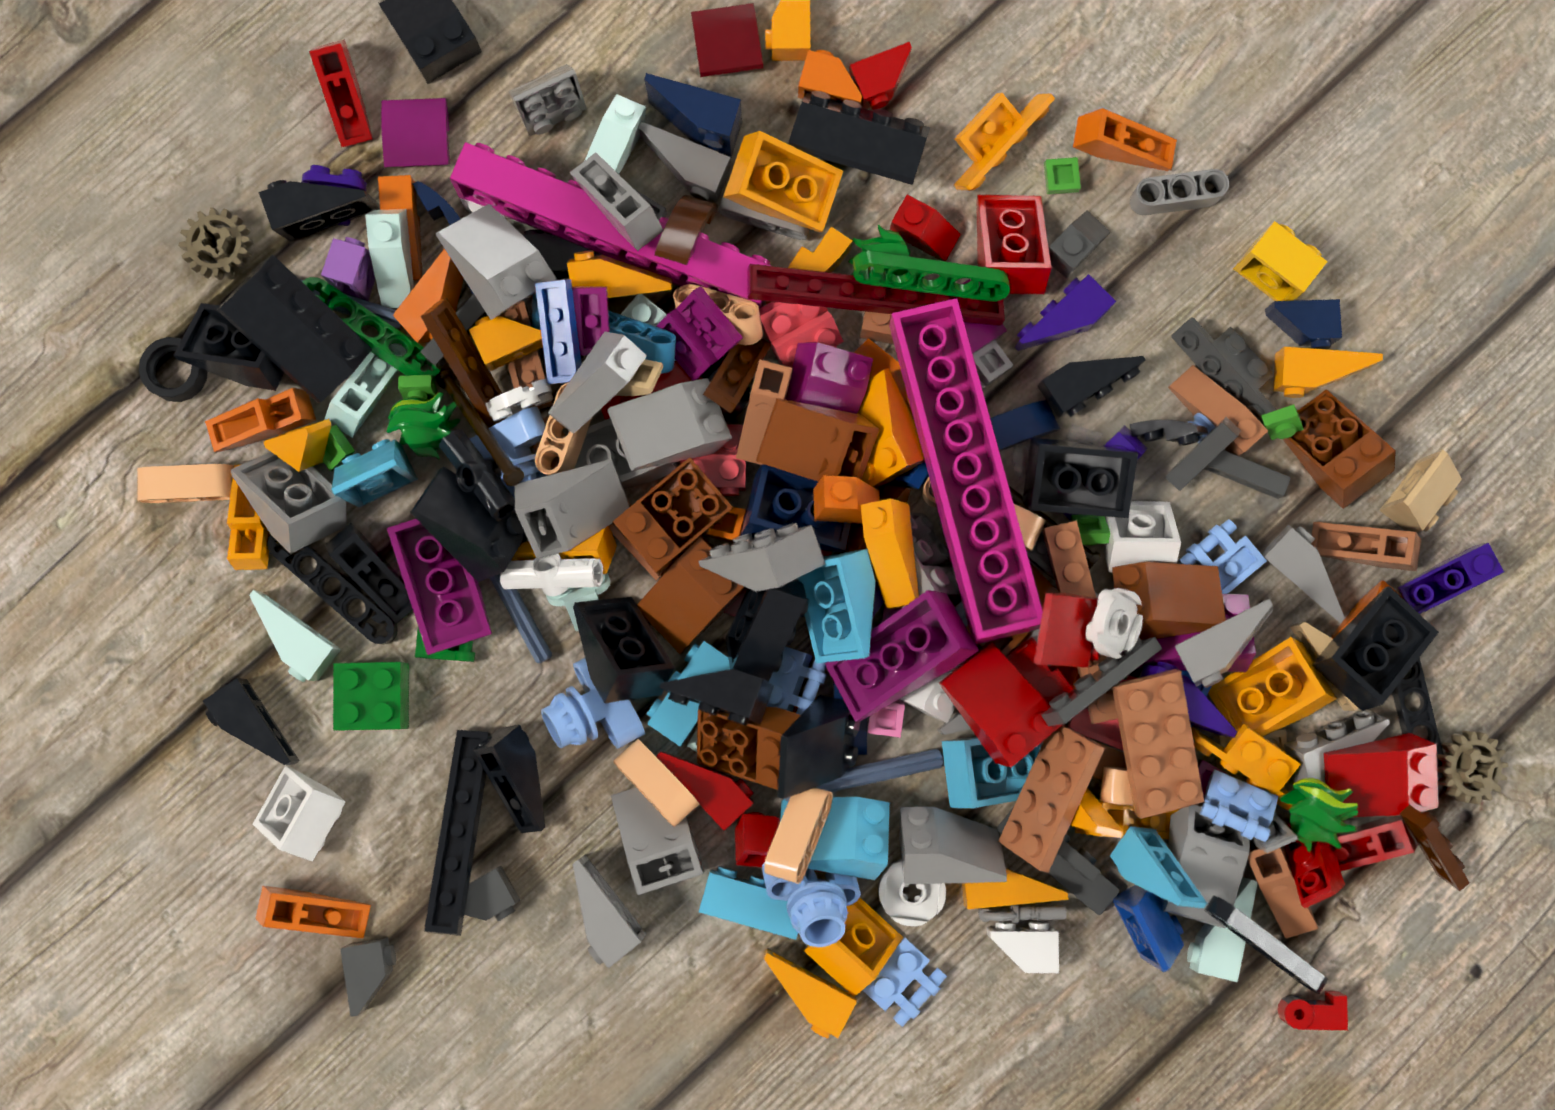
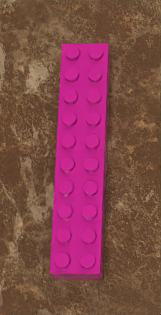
[450,142,771,308]
[889,298,1043,644]

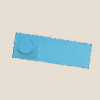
[1110,826,1207,908]

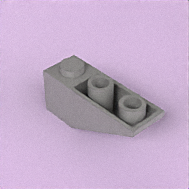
[1284,710,1390,783]

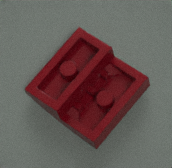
[691,3,763,77]

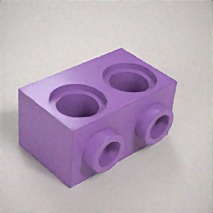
[321,237,375,301]

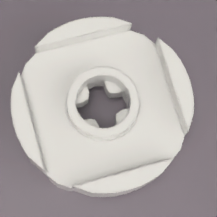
[485,379,554,421]
[1086,588,1143,659]
[878,859,946,926]

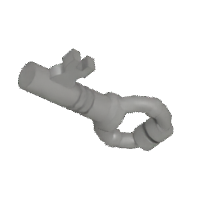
[978,905,1066,923]

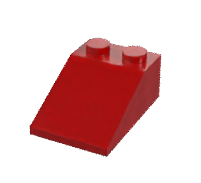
[977,195,1051,294]
[1034,592,1101,668]
[939,642,1062,768]
[1324,733,1439,817]

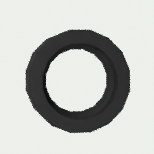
[138,337,208,402]

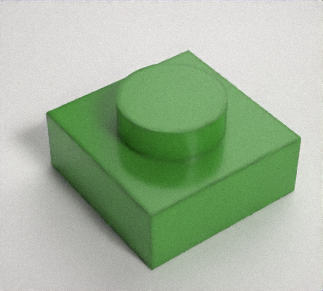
[1044,157,1081,195]
[398,375,438,400]
[1261,404,1304,440]
[323,425,355,471]
[1070,514,1110,546]

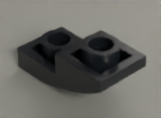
[1129,420,1208,446]

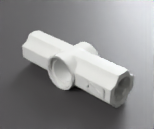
[500,554,603,596]

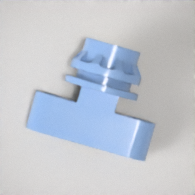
[470,407,547,498]
[541,658,645,749]
[762,862,860,947]

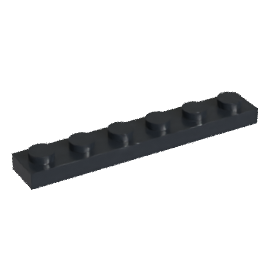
[424,730,492,936]

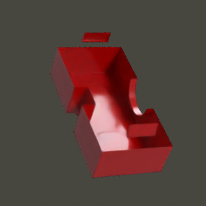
[1006,637,1074,707]

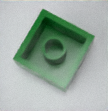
[333,662,409,731]

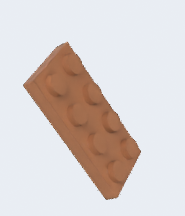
[1112,669,1204,819]
[998,724,1105,873]

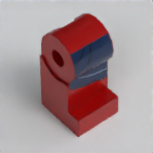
[1277,991,1348,1031]

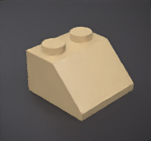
[1379,450,1462,533]

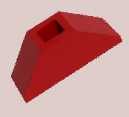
[1285,823,1345,908]

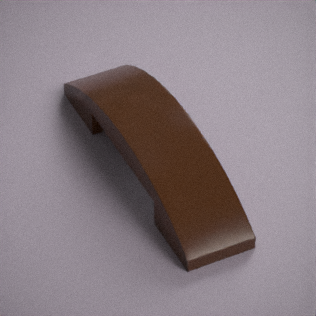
[655,195,718,265]

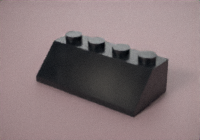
[788,91,930,185]
[217,254,372,404]

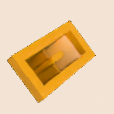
[263,419,331,472]

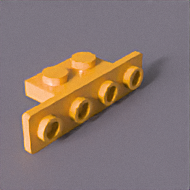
[954,93,1055,191]
[1191,724,1301,811]

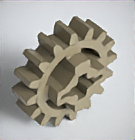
[179,207,254,280]
[1437,731,1508,804]

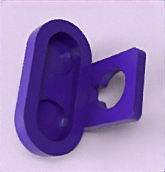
[301,165,367,226]

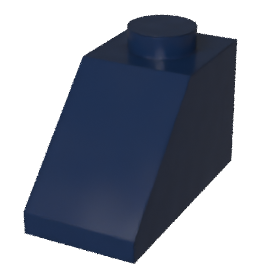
[1265,299,1342,349]

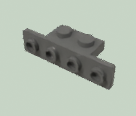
[1171,317,1277,427]
[997,807,1119,915]

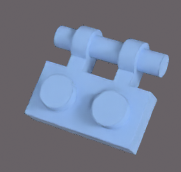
[1178,519,1267,594]
[767,646,827,714]
[1200,769,1278,842]
[863,936,947,1027]

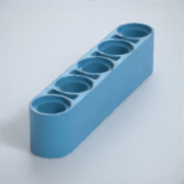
[532,294,676,373]

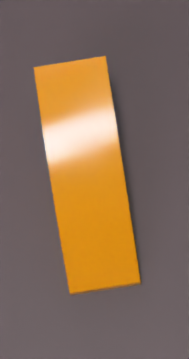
[766,227,853,305]
[227,464,270,570]

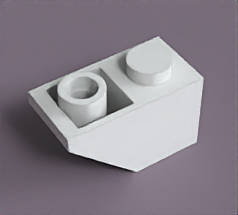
[987,921,1059,973]

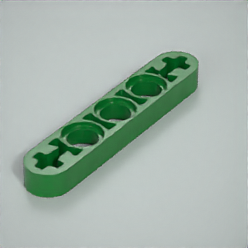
[853,251,1010,301]
[302,277,441,381]

